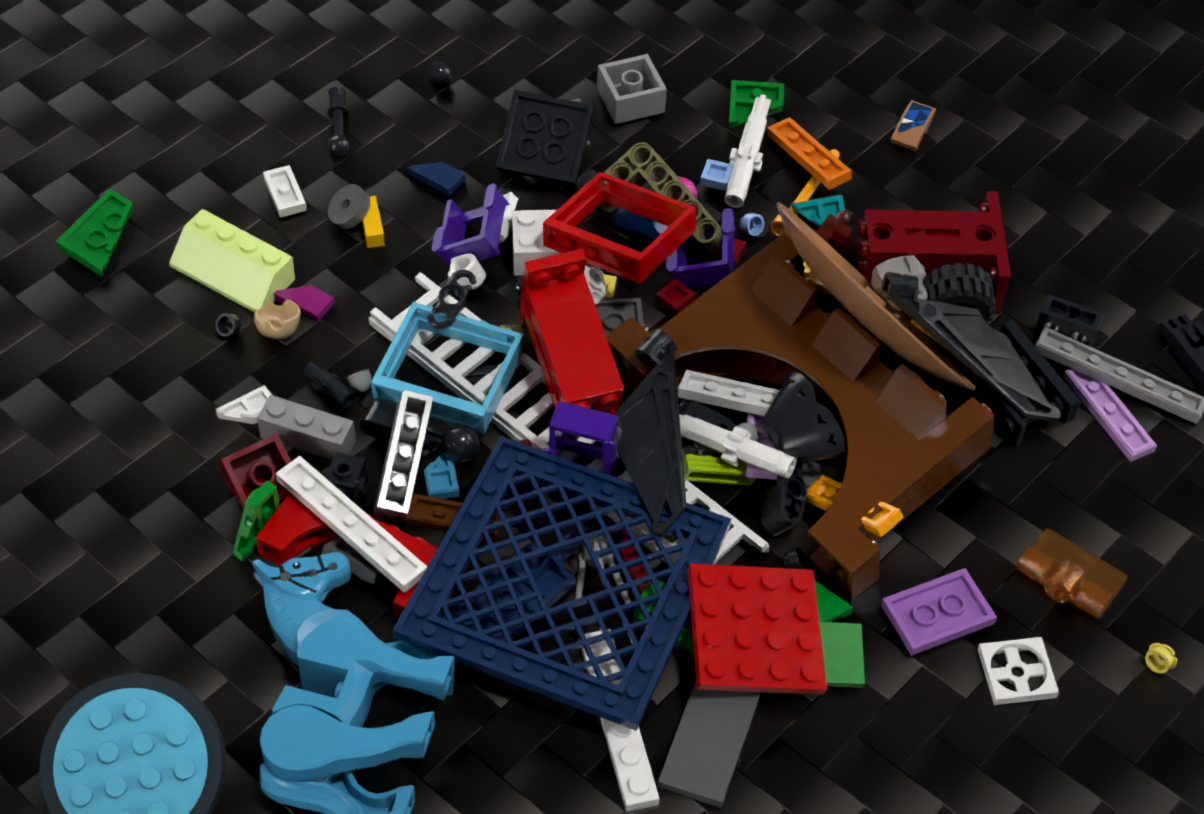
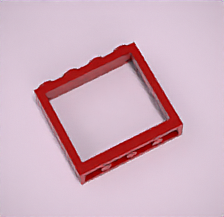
[543,172,696,284]

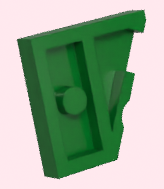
[232,480,280,562]

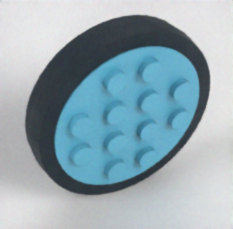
[40,673,226,814]

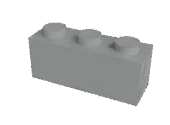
[257,395,356,460]

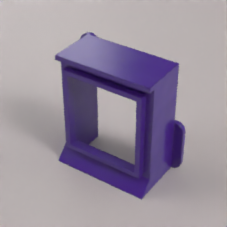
[432,183,511,265]
[666,208,736,288]
[544,401,619,475]

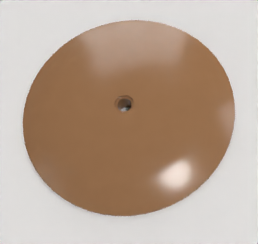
[776,202,976,391]

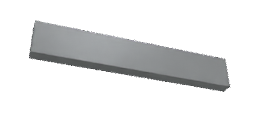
[1035,327,1204,424]

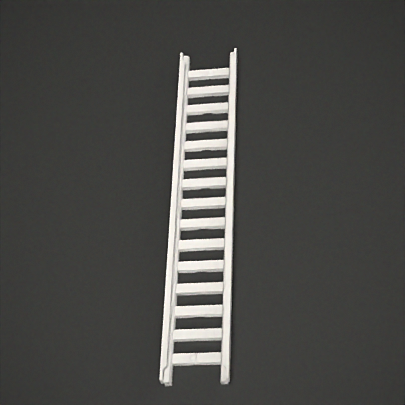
[369,272,769,567]

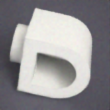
[448,253,486,290]

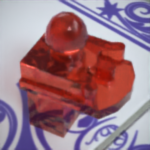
[816,211,853,247]

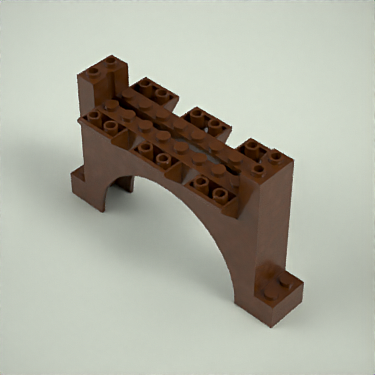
[606,233,995,601]

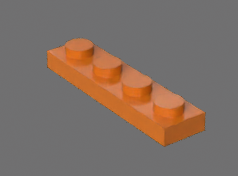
[767,117,852,190]

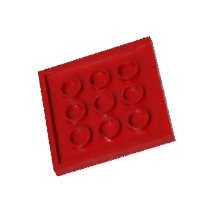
[687,563,827,695]

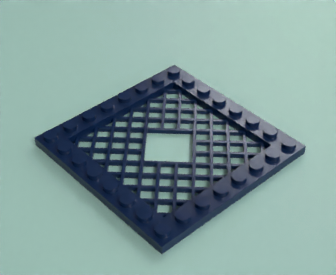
[392,436,731,731]

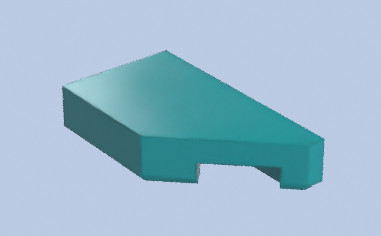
[791,195,847,227]

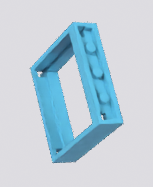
[371,302,524,434]

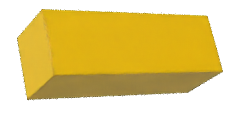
[362,196,385,248]

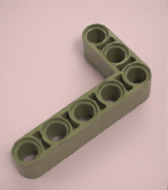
[598,142,723,251]

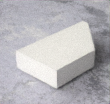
[216,385,272,424]

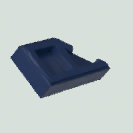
[408,162,466,196]

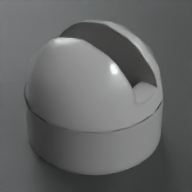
[346,369,372,393]

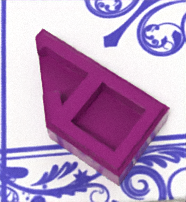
[274,285,335,322]

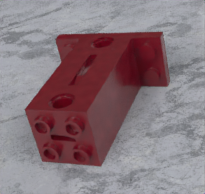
[854,191,1011,314]

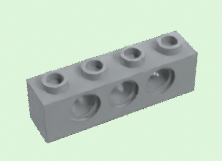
[373,389,433,522]

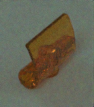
[1016,528,1127,619]

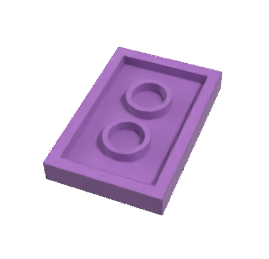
[881,568,997,656]

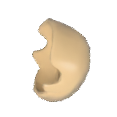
[254,299,301,339]

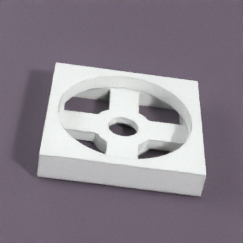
[978,637,1059,705]

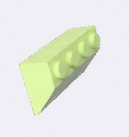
[169,209,295,313]

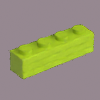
[683,454,756,486]

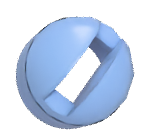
[740,213,764,236]

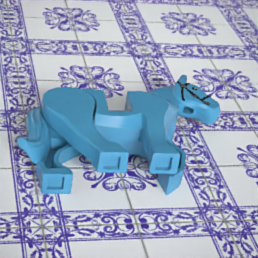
[252,552,455,814]

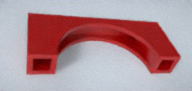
[256,493,438,621]

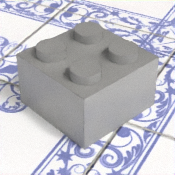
[597,54,667,124]

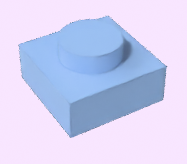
[700,159,733,191]

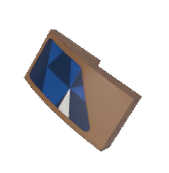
[891,100,936,152]

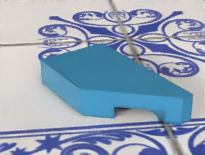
[424,451,459,499]

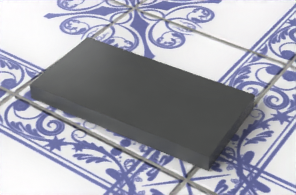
[657,681,761,808]

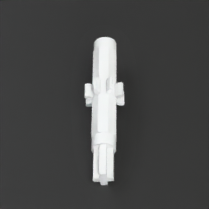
[724,95,771,208]
[679,414,796,479]

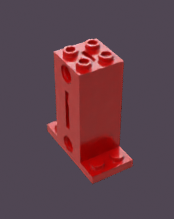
[519,248,624,415]

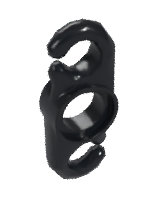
[427,270,477,329]

